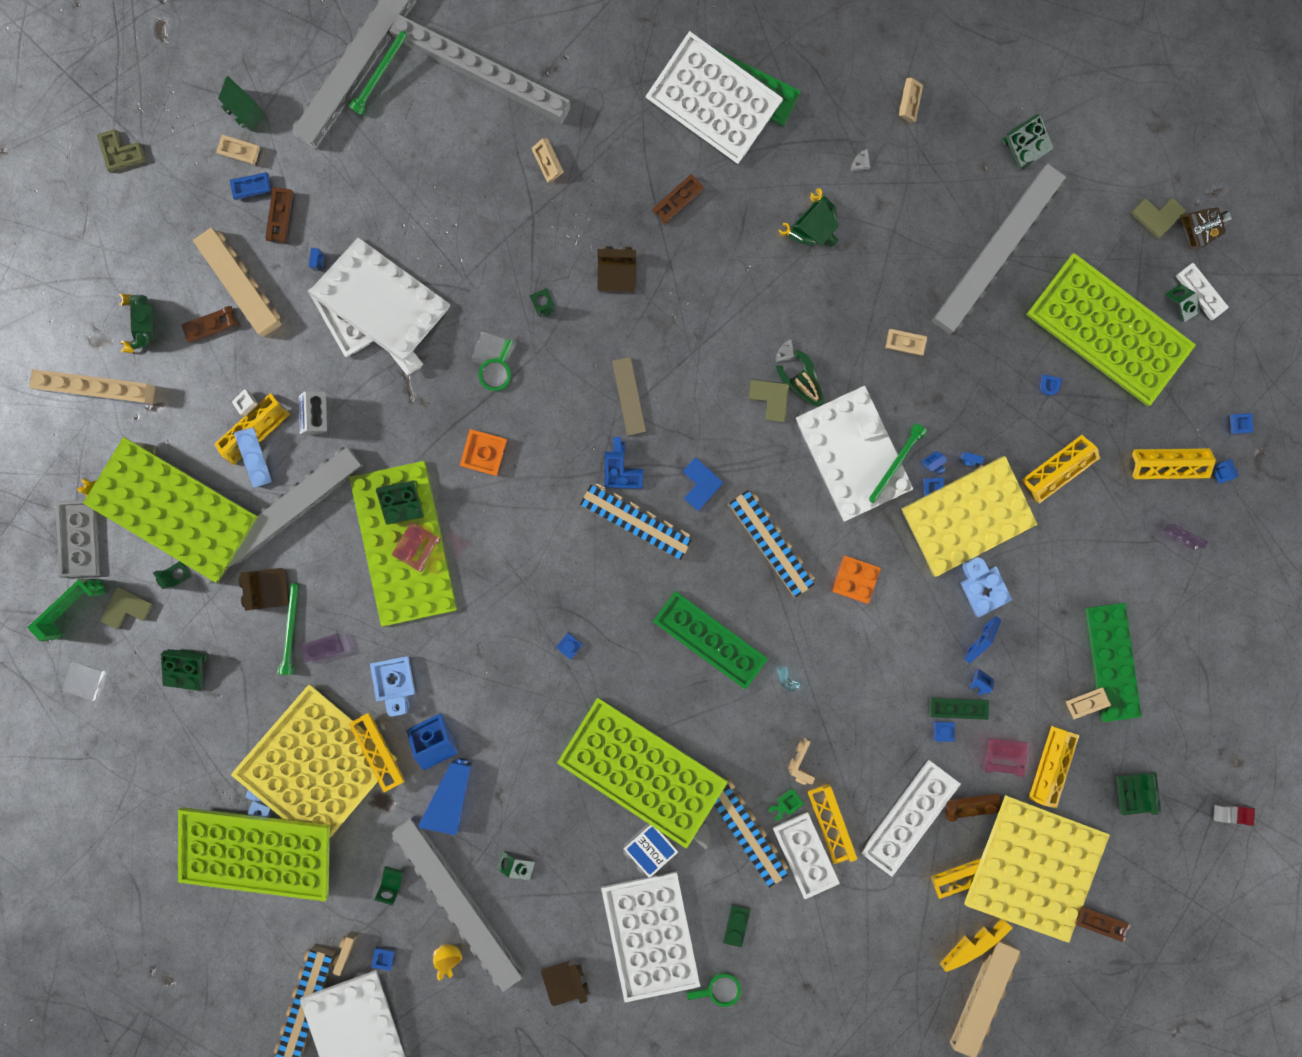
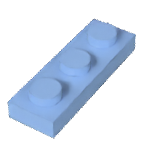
[234,427,272,488]

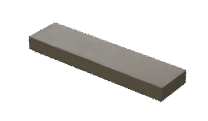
[612,357,646,436]

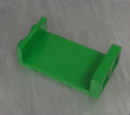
[27,578,107,642]

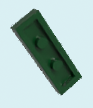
[929,697,989,720]

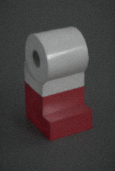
[1213,804,1255,826]

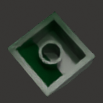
[218,76,267,131]

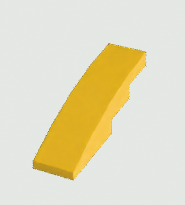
[940,919,1013,972]

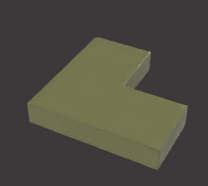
[97,129,146,173]
[1131,197,1186,239]
[749,379,789,422]
[100,587,154,629]

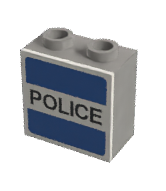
[299,392,327,435]
[623,823,678,878]

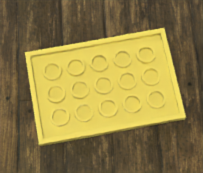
[901,456,1038,577]

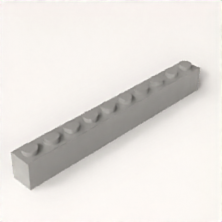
[292,0,417,149]
[389,14,571,124]
[931,163,1066,335]
[201,447,365,584]
[392,816,524,992]

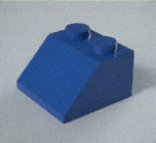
[406,713,458,770]

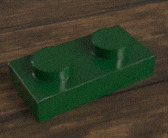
[723,904,750,948]

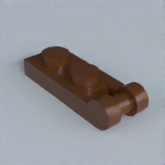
[652,173,704,225]
[265,187,294,244]
[181,306,238,343]
[946,794,1001,822]
[1075,906,1132,943]

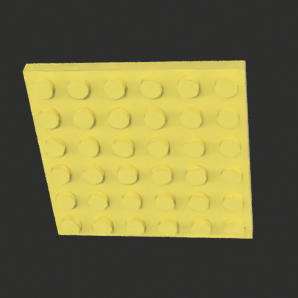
[231,684,398,838]
[964,795,1110,943]

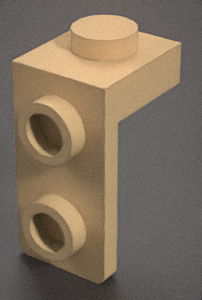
[788,738,815,785]

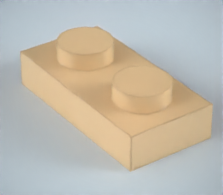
[899,78,923,123]
[216,135,260,166]
[531,138,564,182]
[885,329,927,356]
[1066,687,1111,719]
[332,932,358,976]

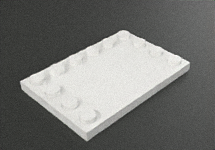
[646,31,783,164]
[309,238,450,362]
[795,386,913,522]
[601,871,700,1002]
[300,970,406,1057]

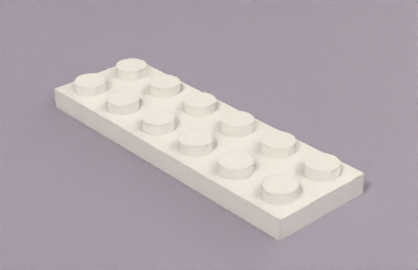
[860,760,961,877]

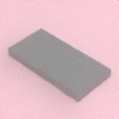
[55,500,100,578]

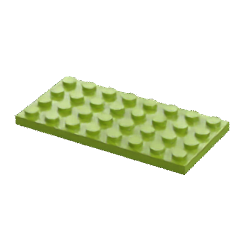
[1026,253,1196,407]
[83,437,258,583]
[349,461,457,627]
[557,697,728,849]
[178,807,330,902]

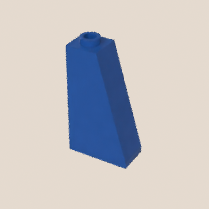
[418,758,472,835]

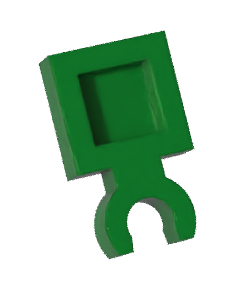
[768,788,804,821]

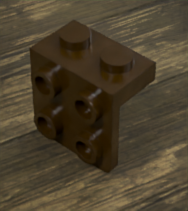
[597,246,636,293]
[239,568,289,611]
[541,957,591,1006]

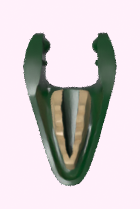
[775,350,824,407]

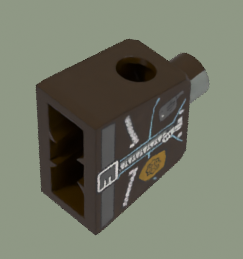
[1180,207,1231,249]

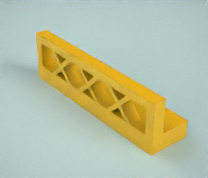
[214,393,290,466]
[1021,435,1100,504]
[1132,448,1216,479]
[349,713,405,792]
[1029,726,1079,808]
[807,783,858,864]
[931,858,981,899]

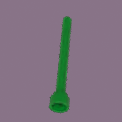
[349,31,407,115]
[869,423,928,503]
[277,583,298,675]

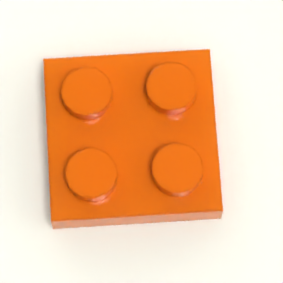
[460,429,507,476]
[832,555,881,604]

